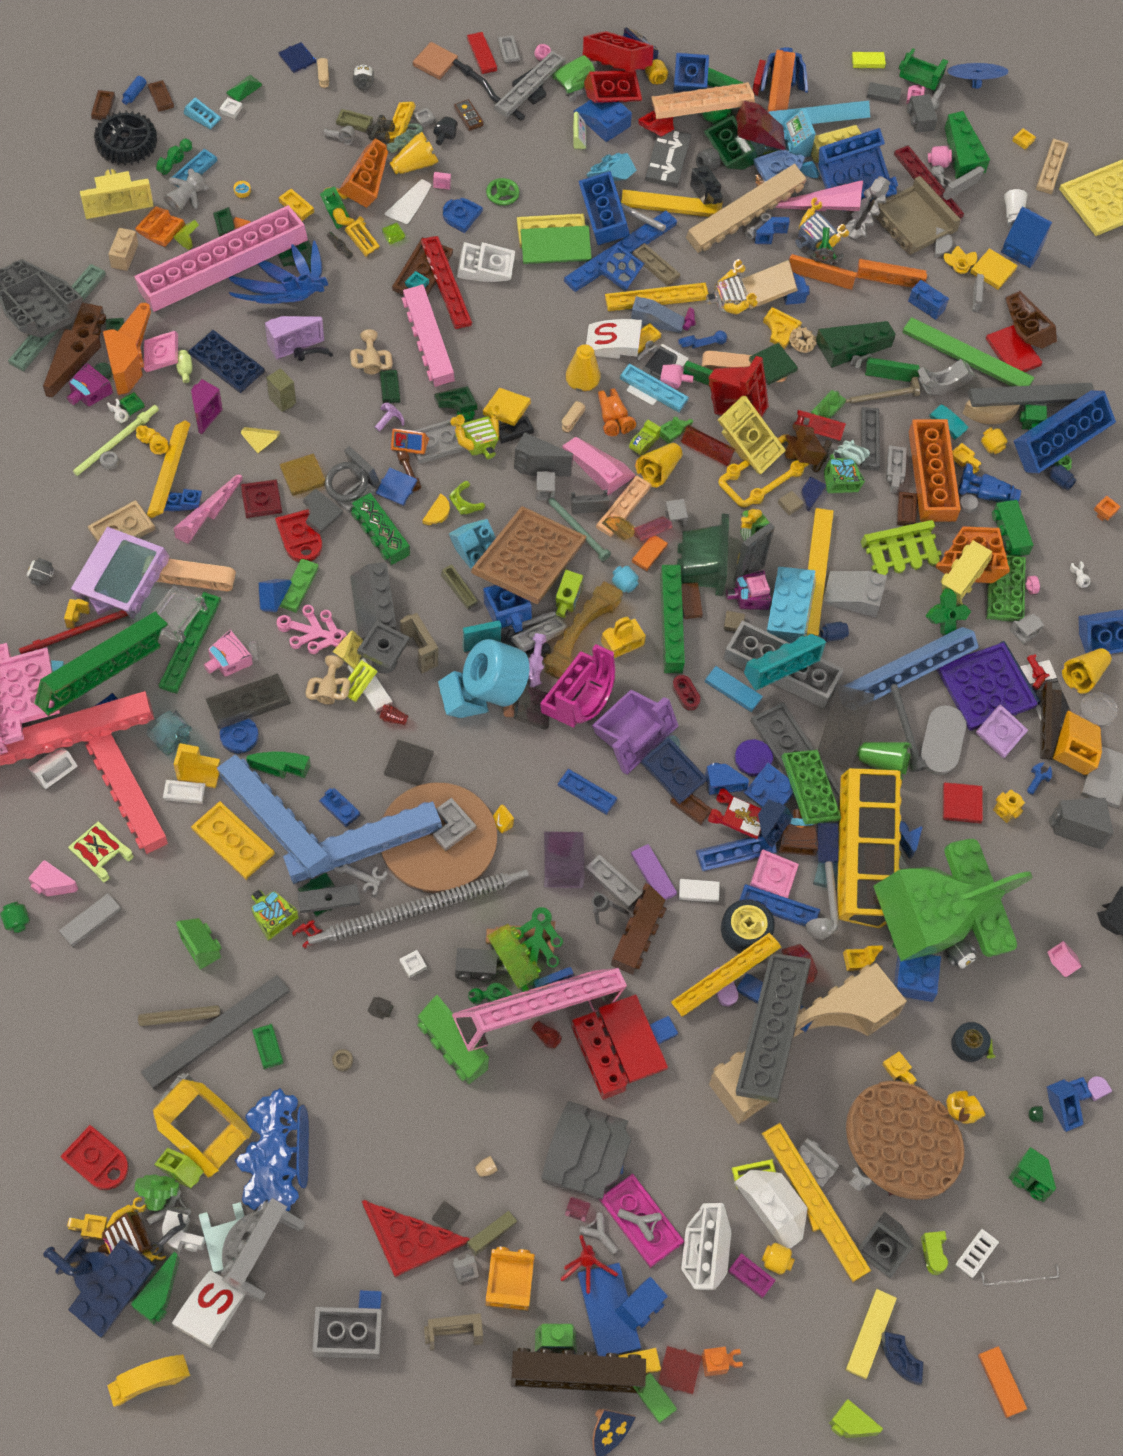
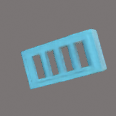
[184,98,221,129]

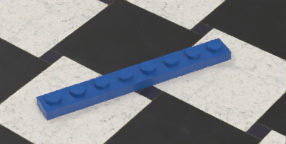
[564,211,677,292]

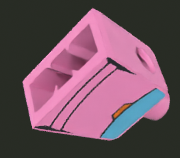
[204,630,253,676]

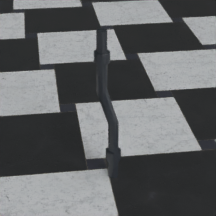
[453,59,525,121]

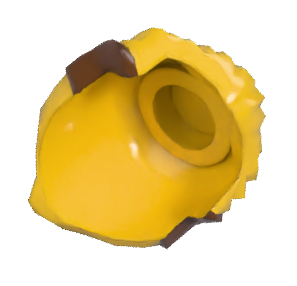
[946,1090,985,1124]

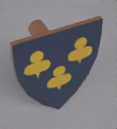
[593,1409,636,1456]

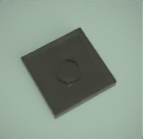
[514,685,549,730]
[384,740,434,786]

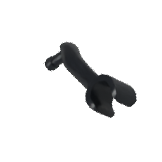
[294,347,333,361]
[150,1213,187,1256]

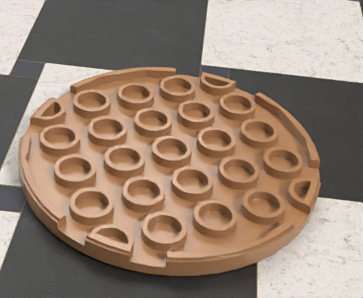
[381,783,497,893]
[846,1081,964,1200]

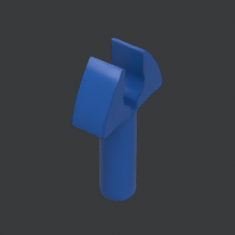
[1027,762,1052,794]

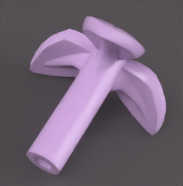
[374,403,405,432]

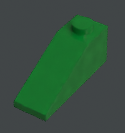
[131,1252,180,1325]

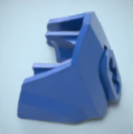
[760,47,808,93]

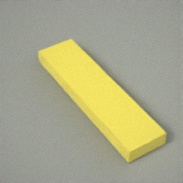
[845,1289,897,1380]

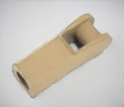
[317,58,329,88]
[562,401,585,432]

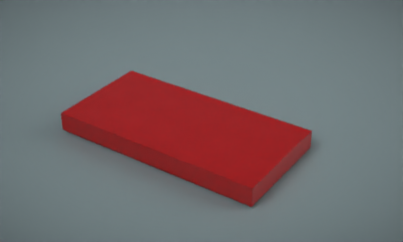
[598,994,668,1084]

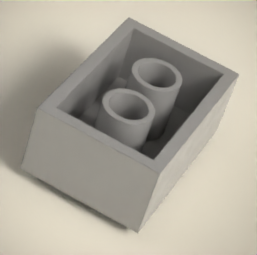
[312,1307,382,1359]

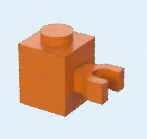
[701,1346,743,1377]

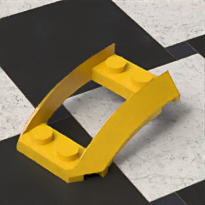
[153,1079,253,1178]

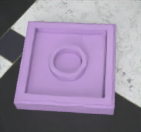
[975,704,1028,758]

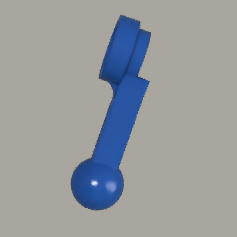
[678,330,728,349]

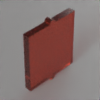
[658,1346,702,1395]

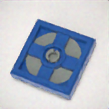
[598,244,644,291]

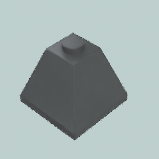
[858,1212,914,1278]

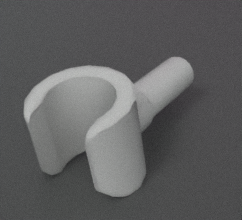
[636,341,658,361]
[850,353,872,368]

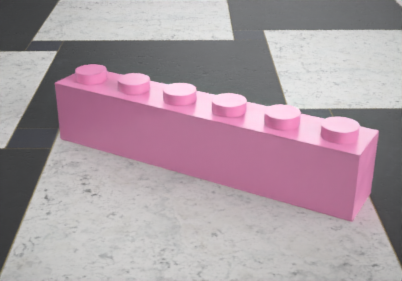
[401,285,455,387]

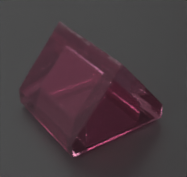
[565,1197,591,1222]

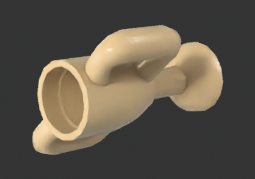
[350,329,393,374]
[305,655,351,705]

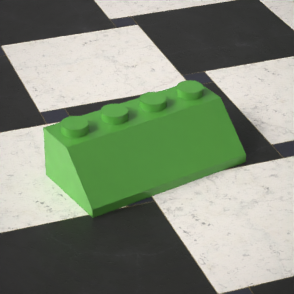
[417,995,489,1085]

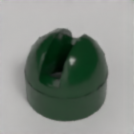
[1028,1106,1043,1123]

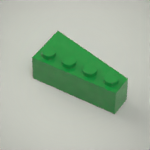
[944,111,990,180]

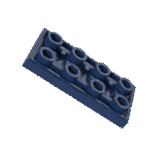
[188,330,265,393]

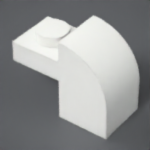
[162,1210,206,1254]

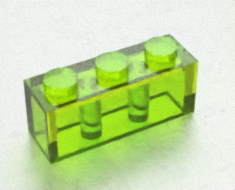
[487,924,541,990]

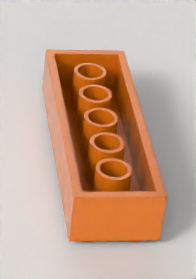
[908,419,961,522]

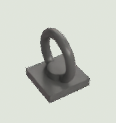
[325,446,380,502]

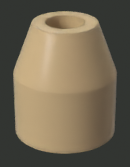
[475,1156,498,1177]

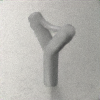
[146,1190,191,1225]
[617,1208,662,1241]
[579,1212,619,1255]

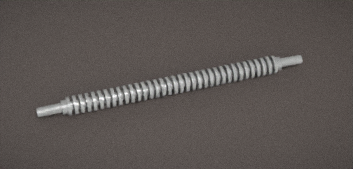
[307,869,529,945]

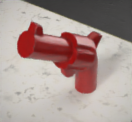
[1027,654,1050,690]

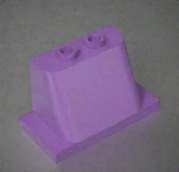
[592,690,679,775]

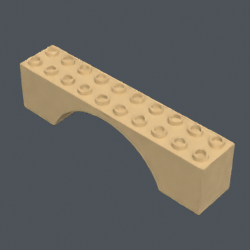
[709,963,907,1125]

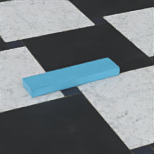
[620,363,689,412]

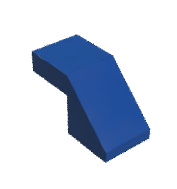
[755,217,790,244]

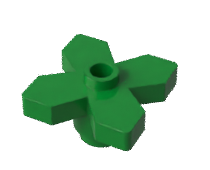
[926,588,971,636]

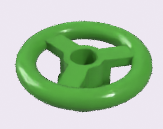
[486,178,520,206]

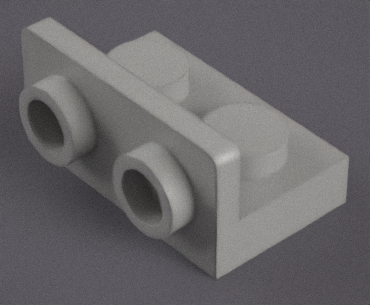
[797,1138,839,1189]

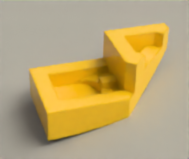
[843,945,883,971]

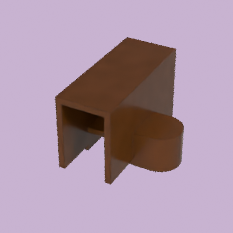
[784,424,826,465]

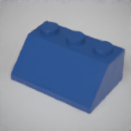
[1078,609,1123,654]

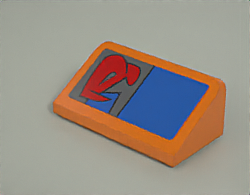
[391,429,429,455]

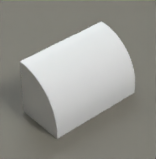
[28,747,78,789]

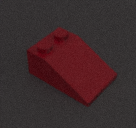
[736,100,785,150]

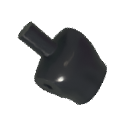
[433,117,458,145]

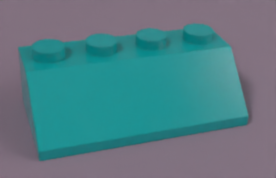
[744,634,826,691]

